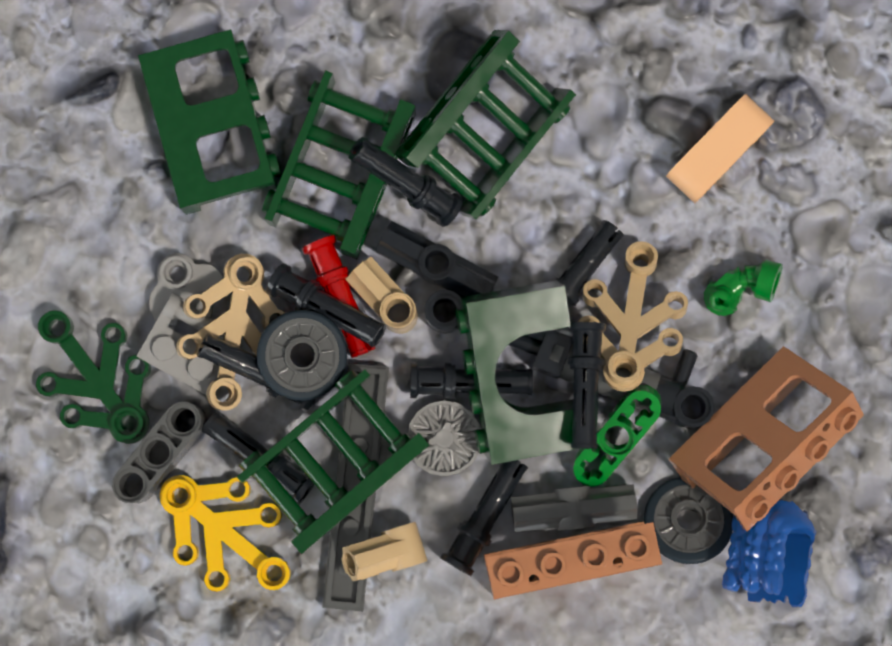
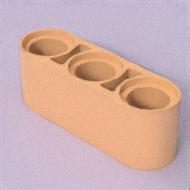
[666,94,775,204]

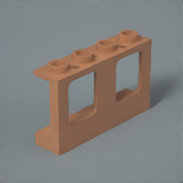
[669,346,864,531]
[484,521,662,600]

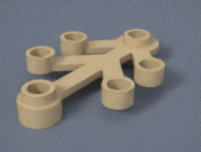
[578,241,688,392]
[176,254,285,410]

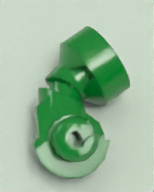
[704,259,783,316]

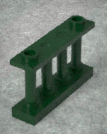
[394,30,576,220]
[262,70,416,260]
[237,369,429,554]

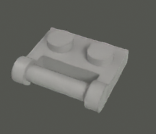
[136,293,225,394]

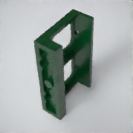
[138,29,282,215]

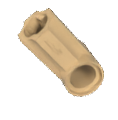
[345,257,418,334]
[341,522,428,582]

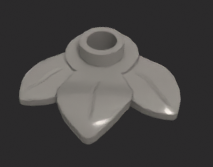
[149,253,223,322]

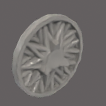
[407,400,480,477]

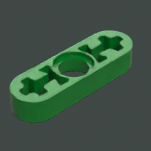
[573,384,661,487]

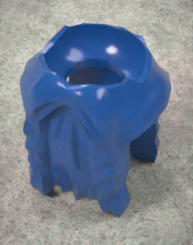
[722,500,816,607]

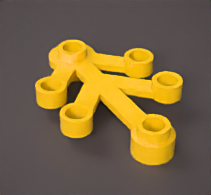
[160,475,291,592]

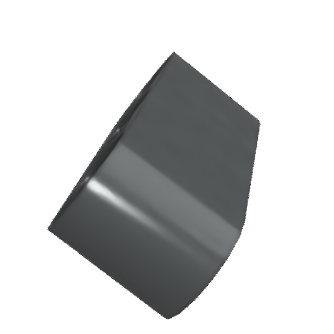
[112,402,207,503]

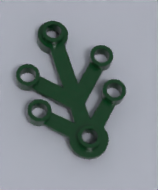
[36,310,151,444]

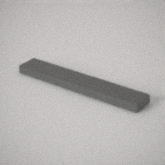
[322,363,389,612]

